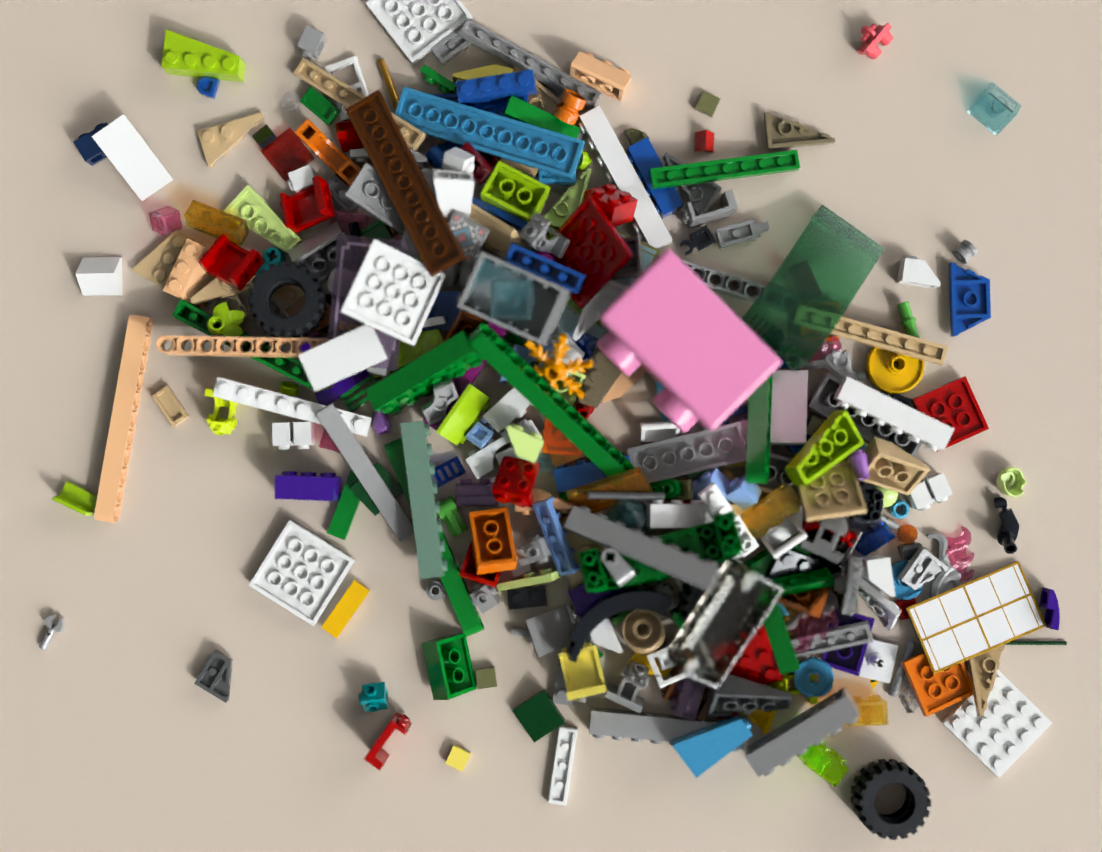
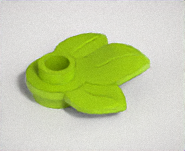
[207,302,245,337]

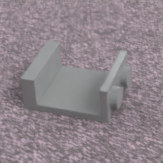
[681,189,738,228]
[524,604,577,657]

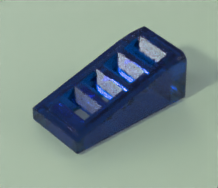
[433,456,466,488]

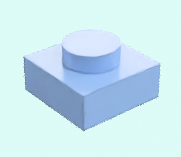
[466,422,493,449]

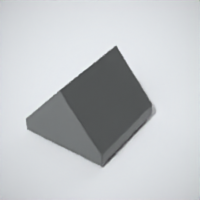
[897,542,922,561]

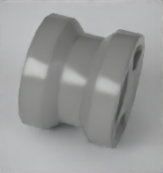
[952,239,977,264]

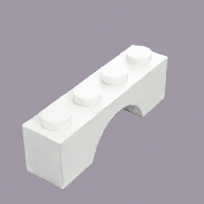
[465,418,543,479]

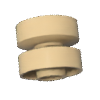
[622,609,666,655]

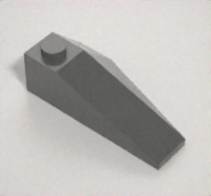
[707,674,793,717]

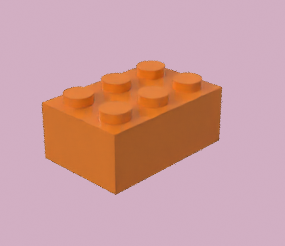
[468,507,517,575]

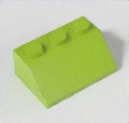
[481,161,551,222]
[436,384,491,446]

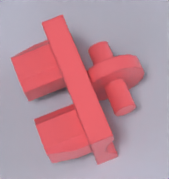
[857,23,893,59]

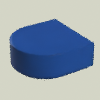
[197,76,220,99]

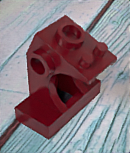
[460,142,501,185]

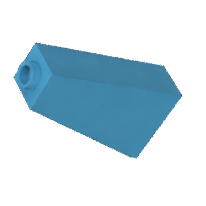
[671,715,753,778]

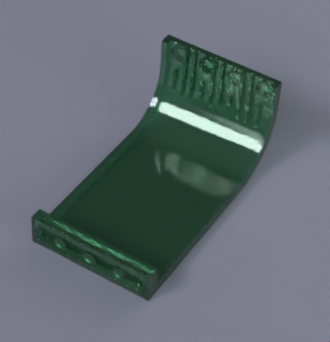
[740,205,885,370]

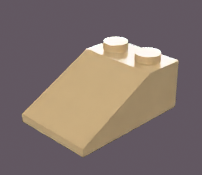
[857,437,930,495]

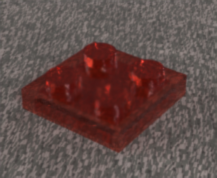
[261,127,315,182]

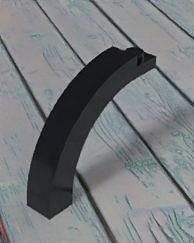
[566,588,674,663]

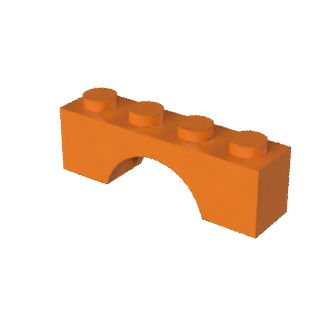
[294,119,361,187]

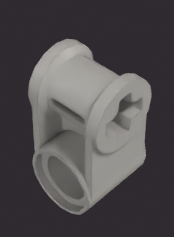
[601,548,636,587]

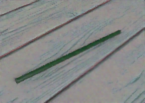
[1004,641,1067,645]

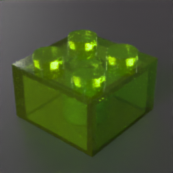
[796,742,850,787]

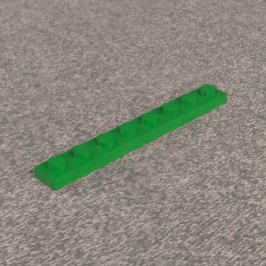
[649,150,800,190]

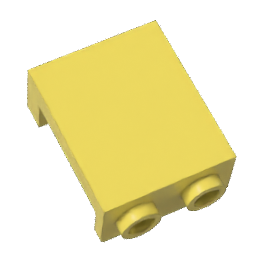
[558,642,607,701]

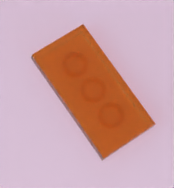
[566,467,653,513]

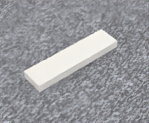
[547,725,578,806]

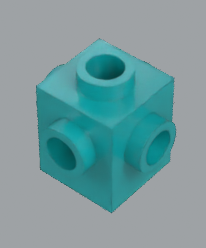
[358,682,388,712]

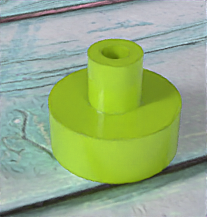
[577,150,592,170]
[279,381,299,396]

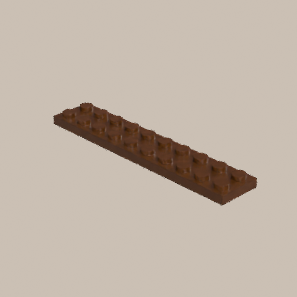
[345,90,466,277]

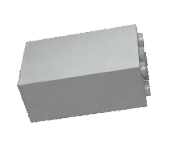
[457,251,572,346]

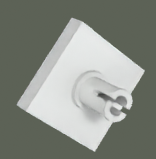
[852,639,898,683]

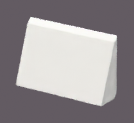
[75,257,122,296]

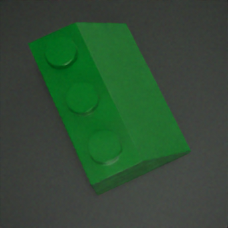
[422,633,477,700]

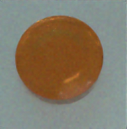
[897,524,918,544]

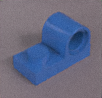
[426,142,462,170]

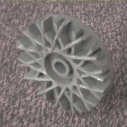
[833,556,862,616]

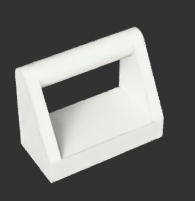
[639,421,680,442]
[757,513,808,559]

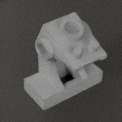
[519,212,570,258]
[801,516,849,564]
[515,526,554,569]
[605,660,650,713]

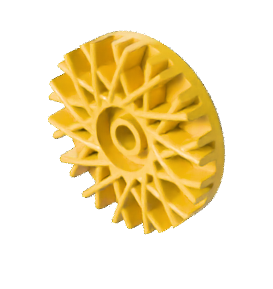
[865,347,924,394]

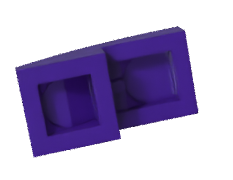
[1039,587,1060,630]

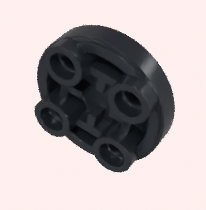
[849,484,883,524]

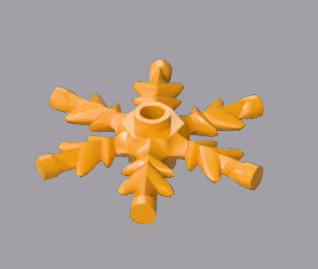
[524,333,593,400]

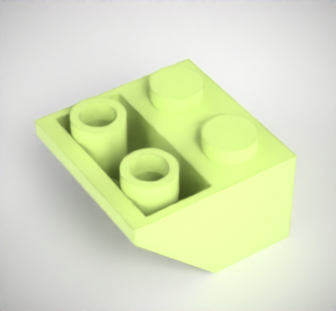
[507,424,544,463]

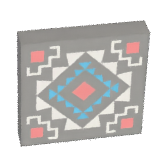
[449,211,490,265]

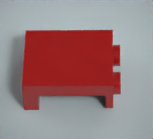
[279,175,335,233]
[199,234,264,291]
[364,712,412,771]

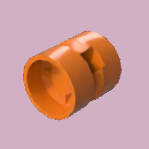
[553,89,587,125]

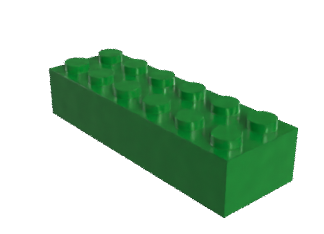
[365,331,485,416]

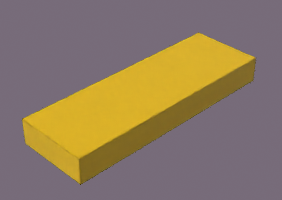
[321,580,371,639]

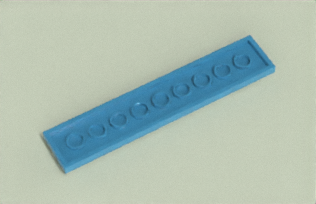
[395,87,585,180]

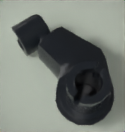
[994,497,1019,554]

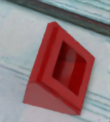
[694,130,714,153]

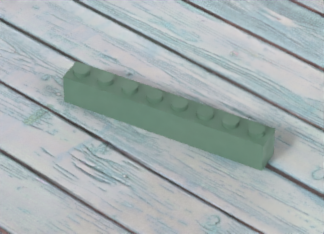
[400,420,448,579]

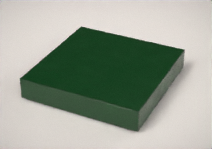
[349,462,403,516]
[512,689,566,742]

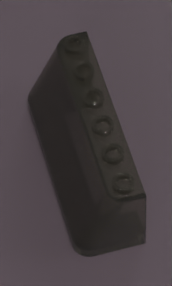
[668,558,784,690]

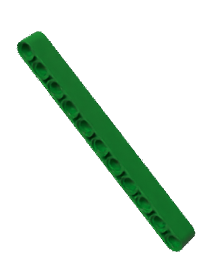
[467,324,635,485]
[384,437,484,637]

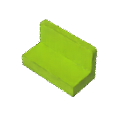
[52,481,97,516]

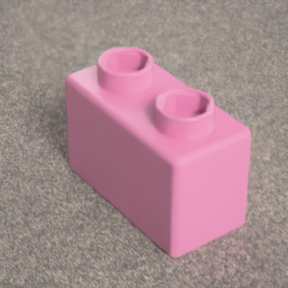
[596,249,781,433]

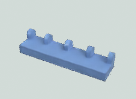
[532,496,581,576]

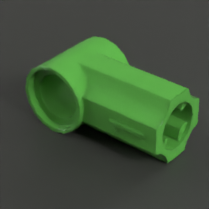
[438,496,468,537]

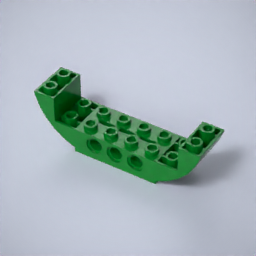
[578,511,743,592]

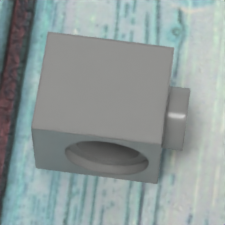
[297,25,327,60]

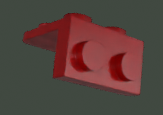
[492,456,540,507]

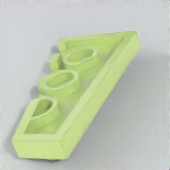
[223,185,303,253]

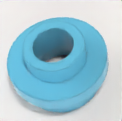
[889,500,909,519]

